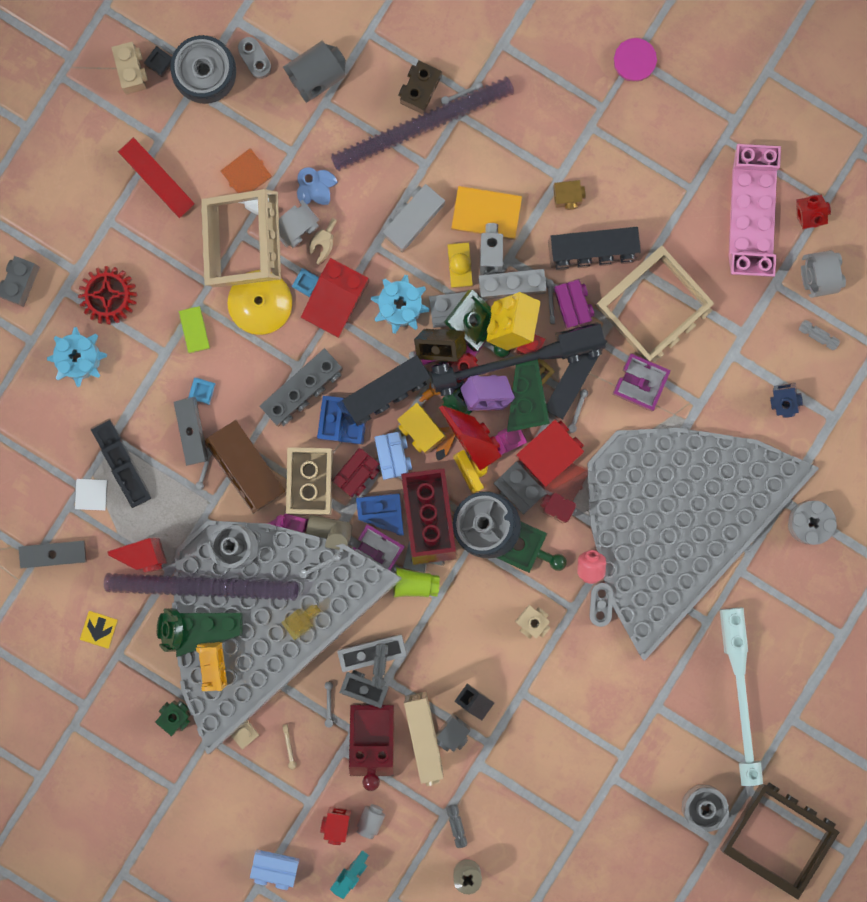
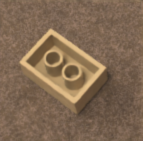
[286,448,333,515]

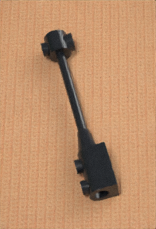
[430,322,606,396]

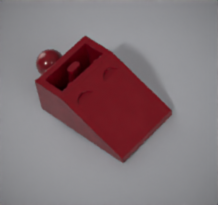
[349,705,394,791]

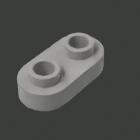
[238,37,271,79]
[589,583,613,627]

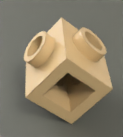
[515,605,550,639]

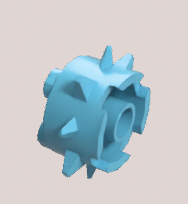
[371,275,430,334]
[47,327,107,387]

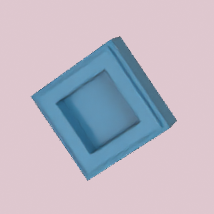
[291,268,319,298]
[188,377,216,405]

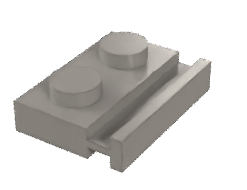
[429,292,476,328]

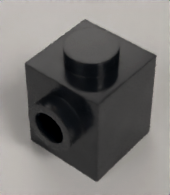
[455,684,494,721]

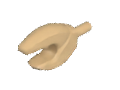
[309,218,337,265]

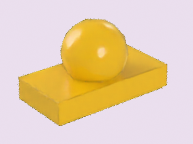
[447,243,473,288]
[453,450,488,494]

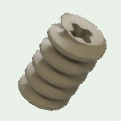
[453,859,482,895]

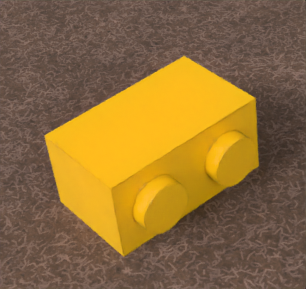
[397,403,447,454]

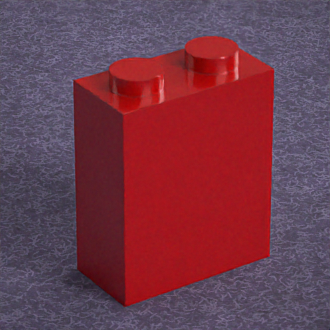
[515,420,584,488]

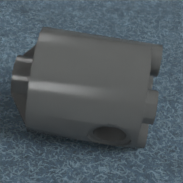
[283,40,346,103]

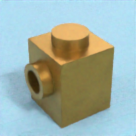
[553,180,586,210]

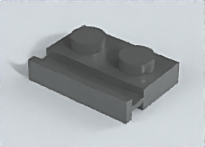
[493,461,546,515]

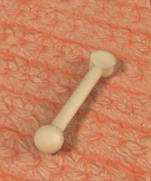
[283,724,297,770]

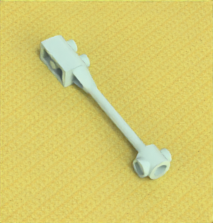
[720,607,763,786]

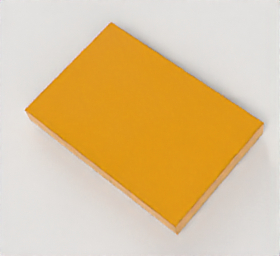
[451,186,522,240]

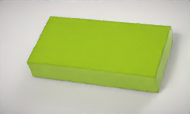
[179,306,210,354]

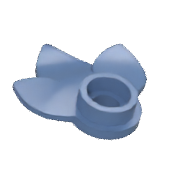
[297,167,337,205]

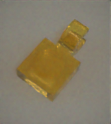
[281,605,321,640]

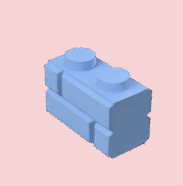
[374,432,412,480]
[250,849,300,890]

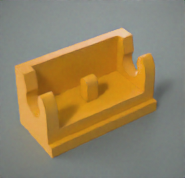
[196,642,227,691]

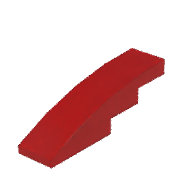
[117,137,195,218]

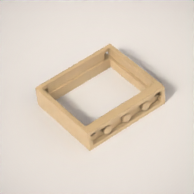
[201,189,281,287]
[595,246,714,363]
[404,691,443,786]

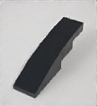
[546,340,607,420]
[90,418,151,508]

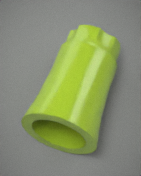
[393,567,440,598]

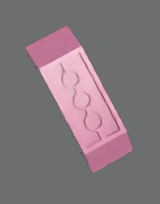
[729,144,781,277]

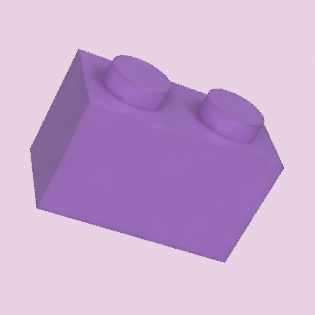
[460,375,515,411]

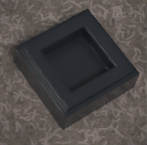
[144,46,172,77]

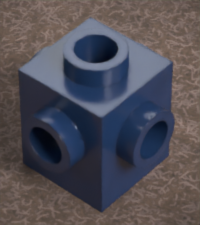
[770,383,803,418]

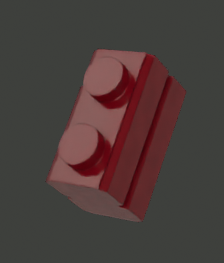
[332,447,380,498]
[540,493,576,523]

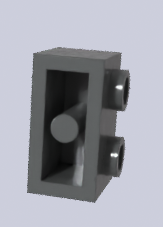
[0,256,40,307]
[339,670,389,709]
[436,713,470,752]

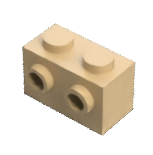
[111,42,148,94]

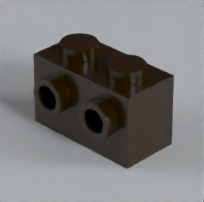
[398,60,442,115]
[414,329,467,362]

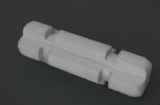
[799,320,840,350]

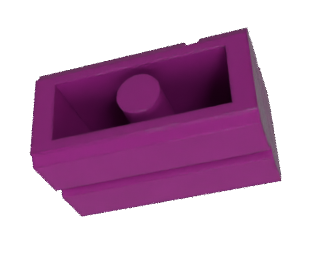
[554,279,595,330]

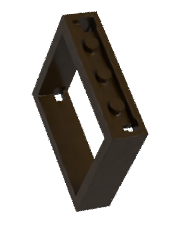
[720,782,840,900]

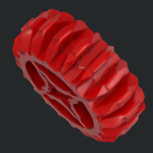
[78,266,138,325]

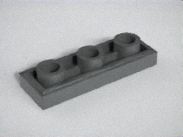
[174,397,209,466]
[18,541,87,568]

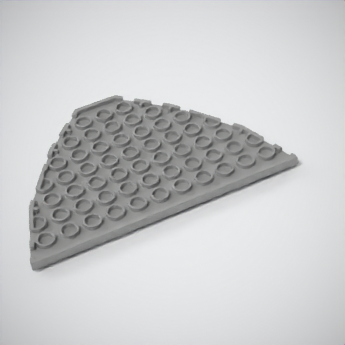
[587,428,819,661]
[172,521,402,754]

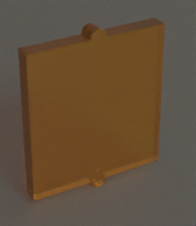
[221,148,272,193]

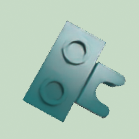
[330,850,369,899]

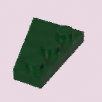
[507,360,550,432]
[176,613,243,657]

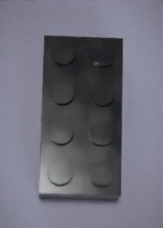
[548,227,641,270]
[337,355,430,426]

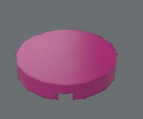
[614,38,657,82]

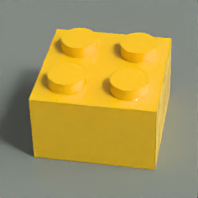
[486,292,541,350]

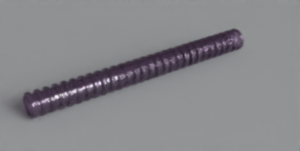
[331,76,514,171]
[104,573,299,601]

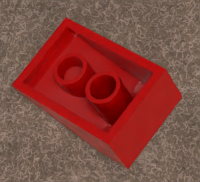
[301,258,370,338]
[439,405,502,471]

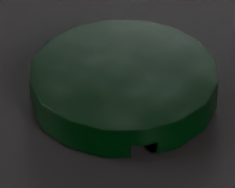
[156,608,183,652]

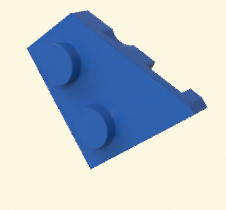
[356,493,404,536]

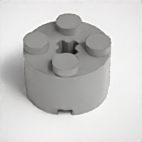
[279,200,319,248]
[801,250,846,298]
[788,501,837,545]
[208,524,258,569]
[682,785,729,832]

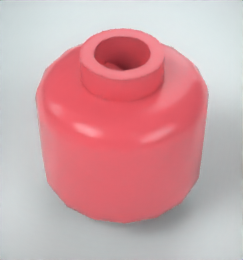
[577,550,606,584]

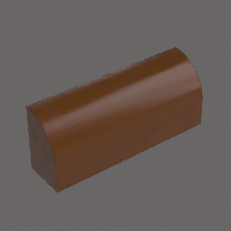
[205,420,285,514]

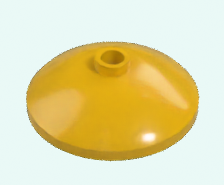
[227,270,293,335]

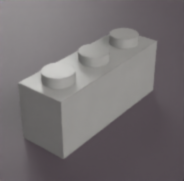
[382,184,445,253]
[478,269,546,300]
[337,634,407,672]

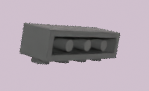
[260,348,343,427]

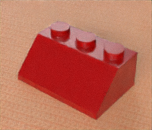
[107,538,167,573]

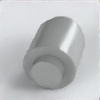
[357,804,385,839]

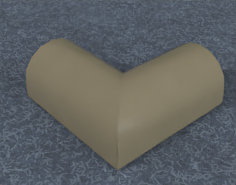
[306,515,352,551]

